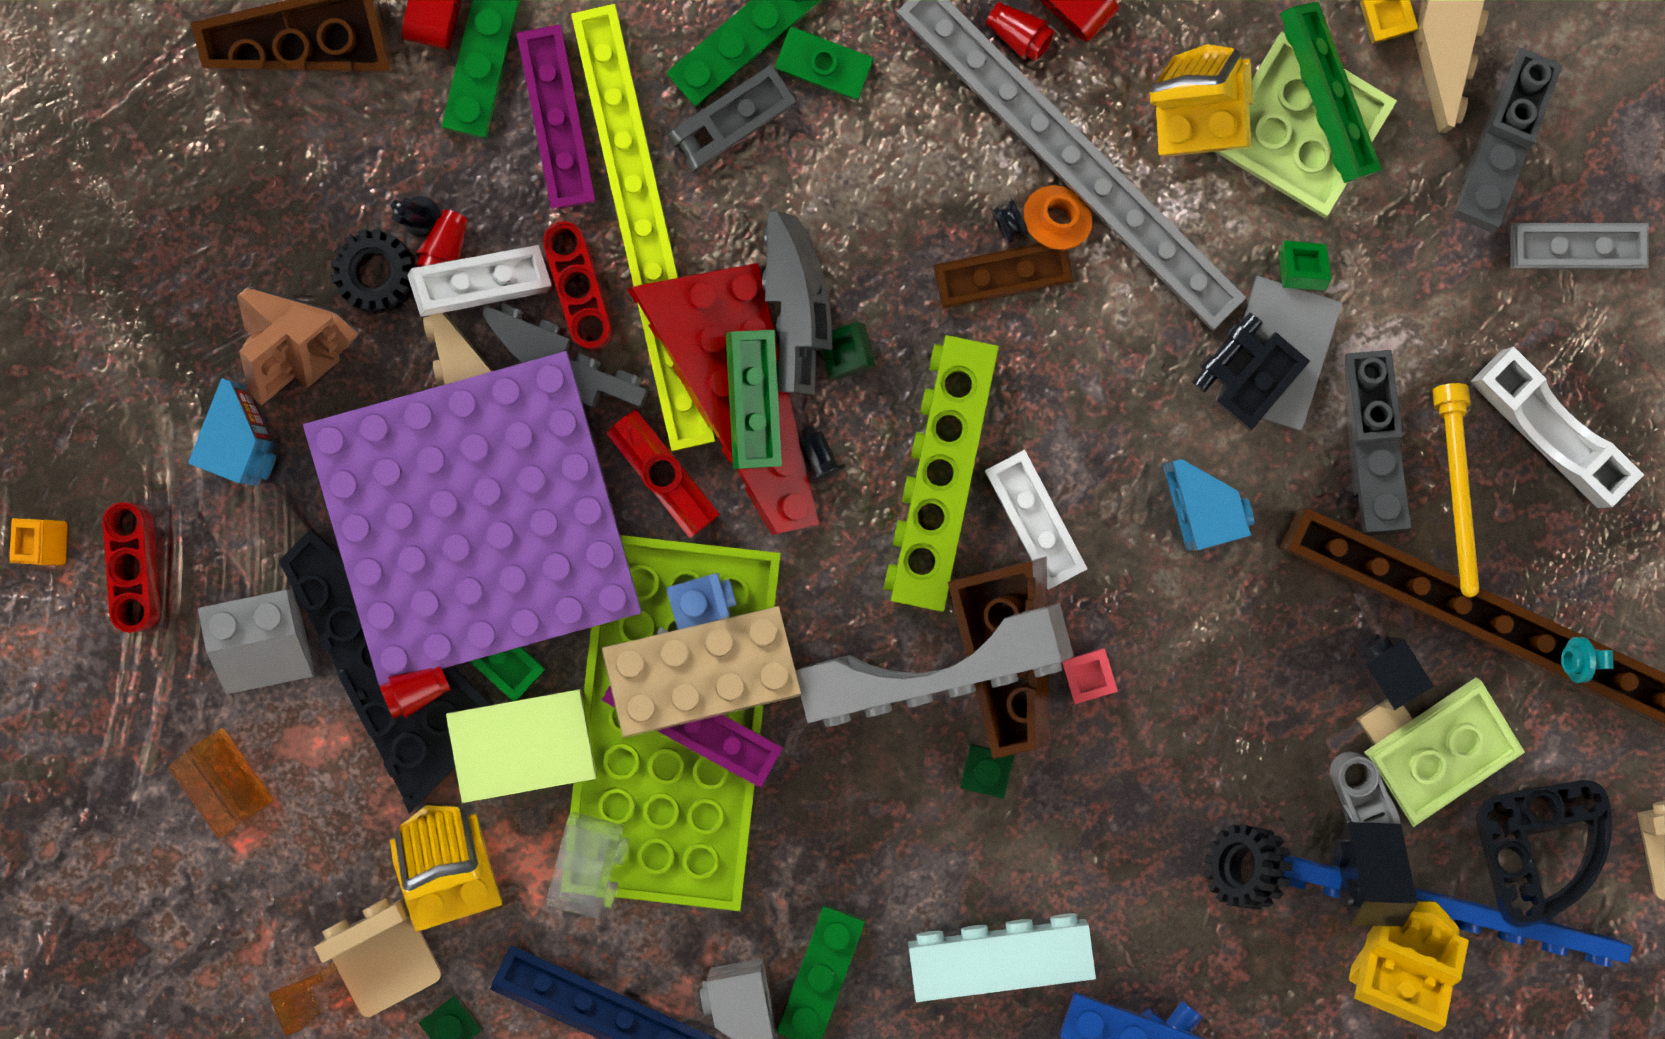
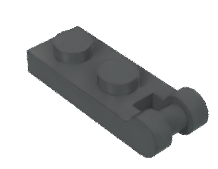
[668,64,797,173]

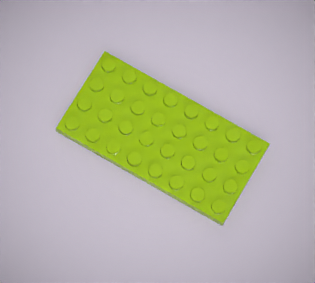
[561,535,781,911]

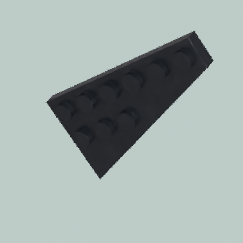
[279,529,494,814]

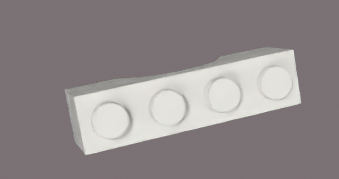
[1469,347,1644,508]

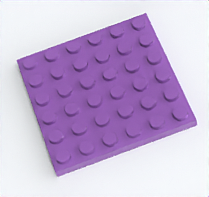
[303,351,642,685]

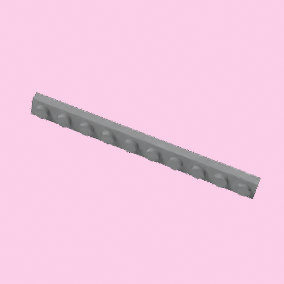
[896,0,1246,331]

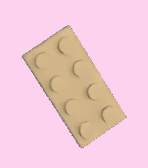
[602,606,801,738]

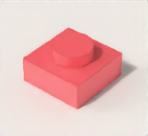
[1061,648,1118,704]

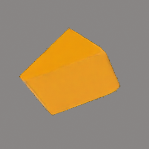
[9,518,68,565]

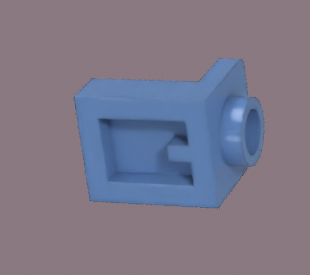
[666,573,737,630]

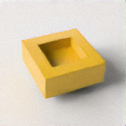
[1359,0,1418,44]

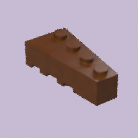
[190,0,397,73]
[948,556,1050,759]

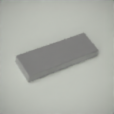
[1510,223,1649,270]

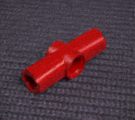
[606,409,721,539]

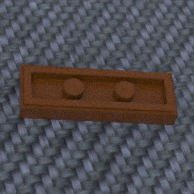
[933,243,1074,310]

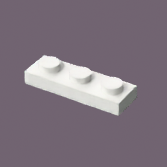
[407,245,552,317]
[984,450,1088,590]

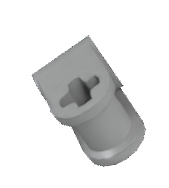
[1330,751,1401,824]

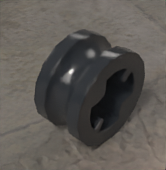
[990,198,1028,244]

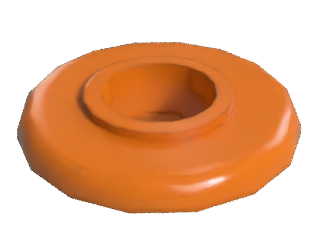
[1023,185,1092,250]

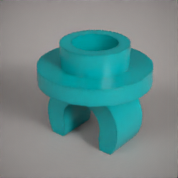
[1561,637,1613,683]

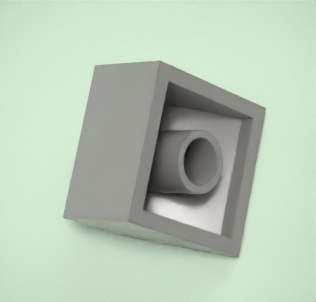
[197,589,315,694]
[700,958,778,1039]

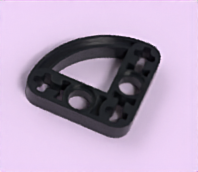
[1476,780,1612,927]

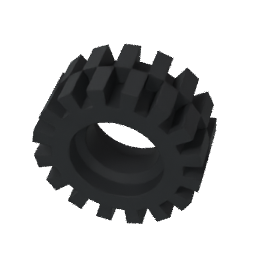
[331,229,416,313]
[1204,824,1292,910]

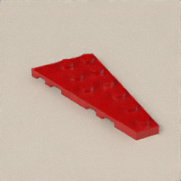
[627,263,819,535]

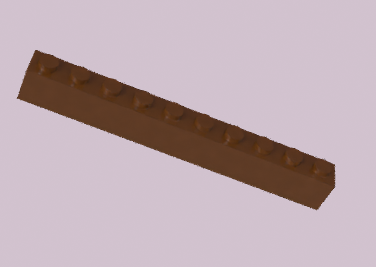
[1279,508,1665,727]

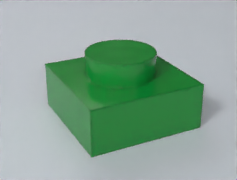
[1278,240,1331,291]

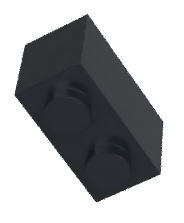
[1349,634,1434,710]
[1332,822,1418,927]

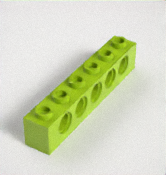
[883,335,999,612]

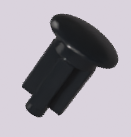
[390,196,439,236]
[800,426,846,484]

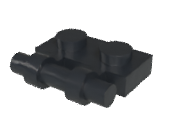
[1191,312,1310,431]

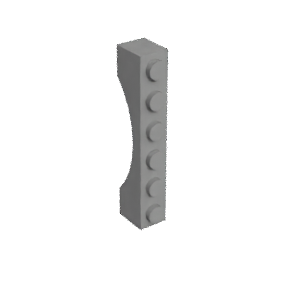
[795,603,1074,727]

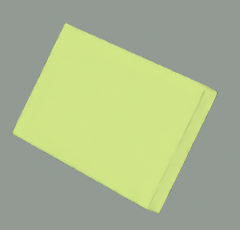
[1364,677,1525,827]
[446,689,597,803]

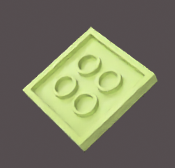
[1215,31,1397,218]

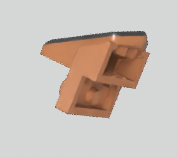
[237,287,359,406]

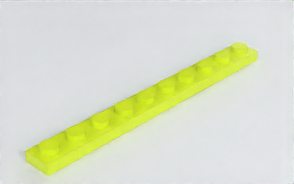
[571,4,716,452]

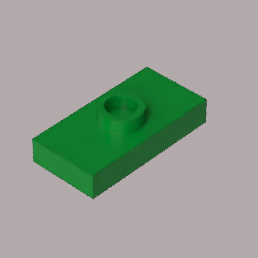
[774,26,874,102]

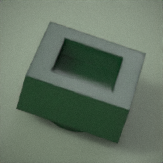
[822,321,876,380]
[960,743,1014,799]
[418,993,483,1039]

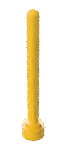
[1432,383,1479,597]

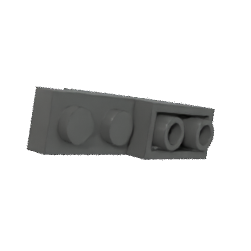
[1452,48,1563,233]
[762,211,832,395]
[482,302,650,409]
[1345,350,1411,536]

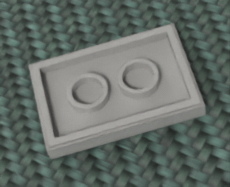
[1214,276,1342,431]

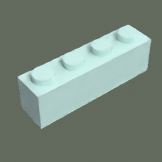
[908,913,1096,1002]

